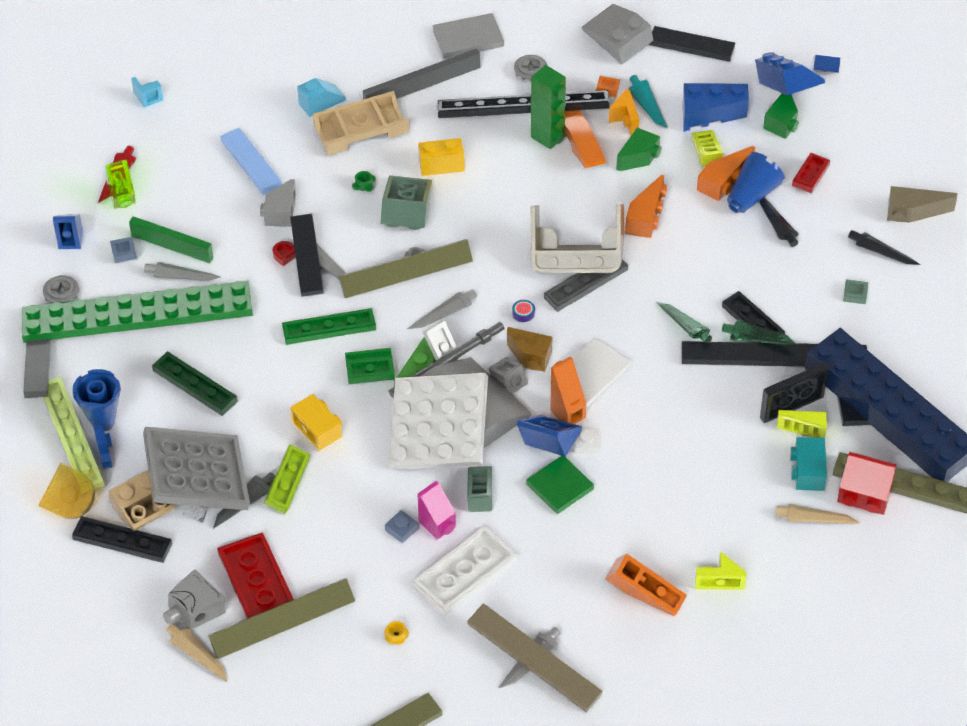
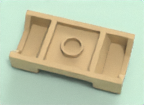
[312,91,409,156]

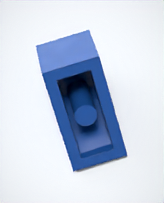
[53,214,83,250]

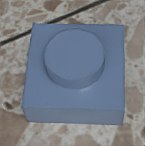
[110,237,137,263]
[385,510,419,543]

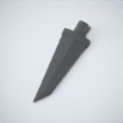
[213,472,275,529]

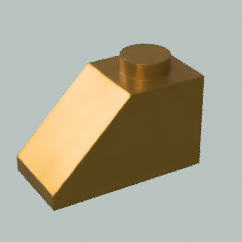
[507,327,553,372]

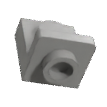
[488,357,528,394]

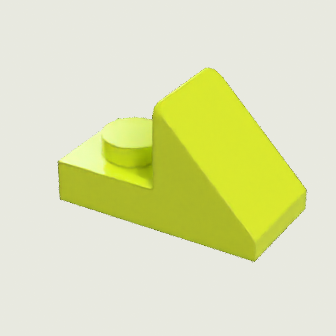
[695,552,746,590]

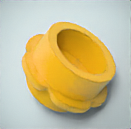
[384,621,409,645]

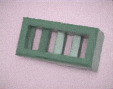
[467,466,492,512]

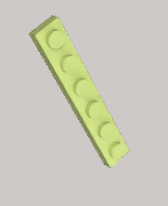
[43,377,105,494]

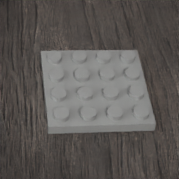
[143,426,250,510]

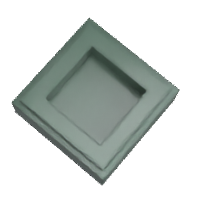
[843,279,869,304]

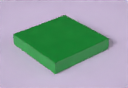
[526,456,594,515]

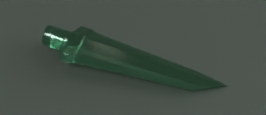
[655,301,712,344]
[722,320,797,345]

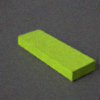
[263,444,311,514]

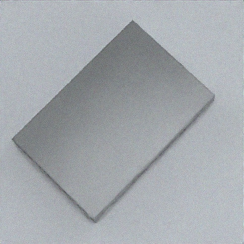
[433,13,504,58]

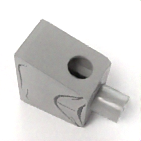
[163,569,225,629]

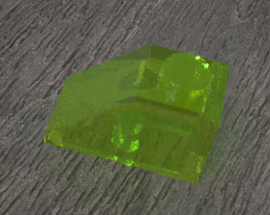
[105,160,136,209]

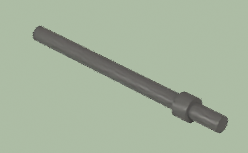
[388,322,505,398]

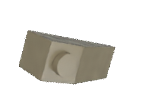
[887,186,958,223]

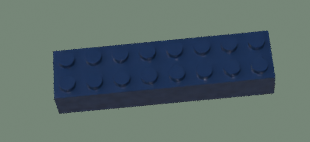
[804,327,967,482]

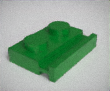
[345,348,395,384]

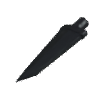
[759,197,799,247]
[848,230,921,265]

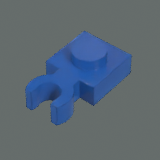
[93,424,113,469]

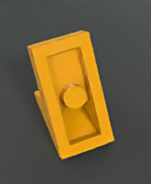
[609,89,640,136]

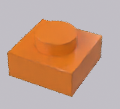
[596,75,620,98]

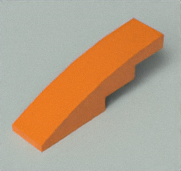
[564,110,606,168]

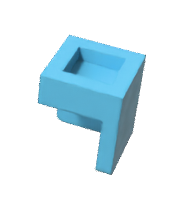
[131,77,163,108]

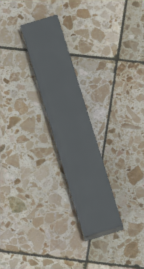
[363,48,480,99]

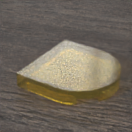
[38,462,95,519]

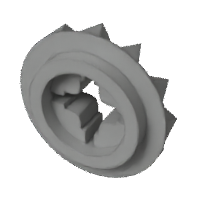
[514,55,548,82]
[43,275,80,303]

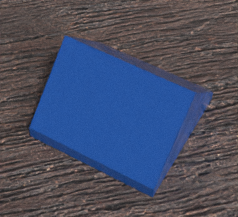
[517,415,582,457]

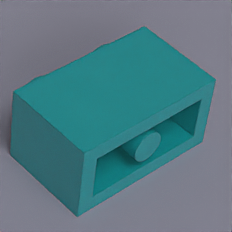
[790,437,827,491]

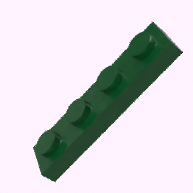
[152,351,238,416]

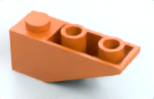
[697,146,755,201]
[625,175,668,238]
[550,356,586,424]

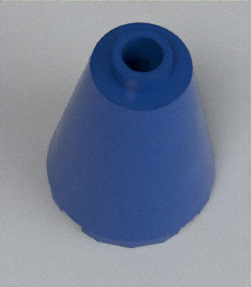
[727,152,785,213]
[72,369,121,431]

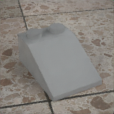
[581,4,653,65]

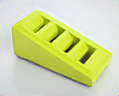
[691,130,723,167]
[777,410,827,438]

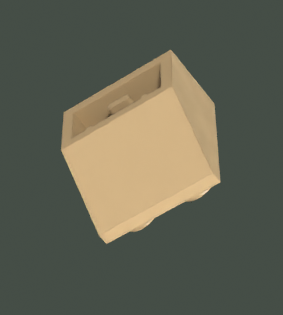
[109,470,177,531]

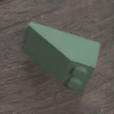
[380,175,432,230]

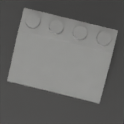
[419,357,531,449]

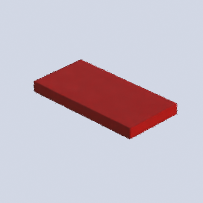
[217,532,293,618]

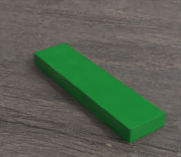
[129,216,213,264]
[282,308,376,345]

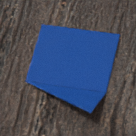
[813,55,841,73]

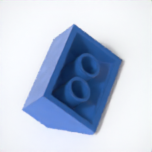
[755,52,825,95]

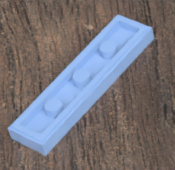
[220,128,282,195]

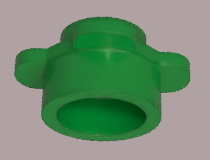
[352,171,376,192]

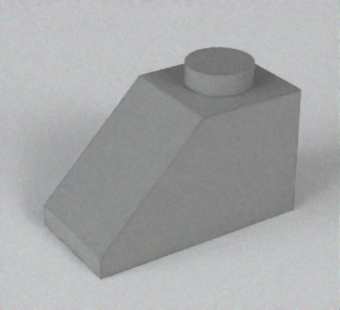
[260,179,296,227]

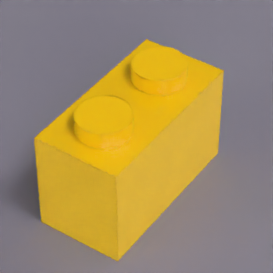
[418,138,465,176]
[290,394,342,451]

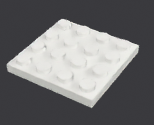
[388,373,488,470]

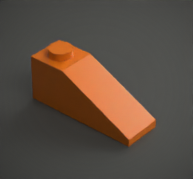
[605,553,687,616]

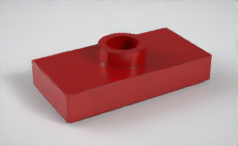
[792,152,830,194]

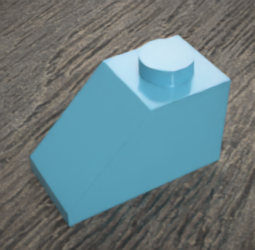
[297,78,346,117]

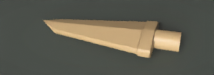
[776,503,860,524]
[166,624,227,682]

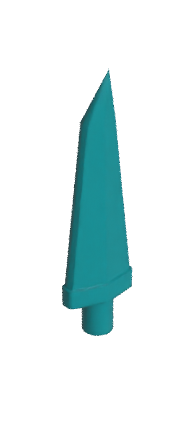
[628,75,667,128]

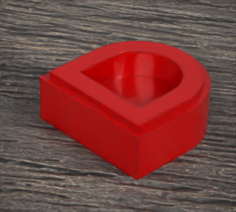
[272,241,296,266]

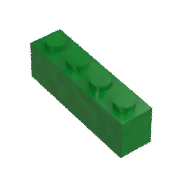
[531,64,566,150]

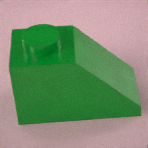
[763,93,799,139]
[616,127,662,171]

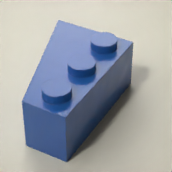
[682,83,749,132]

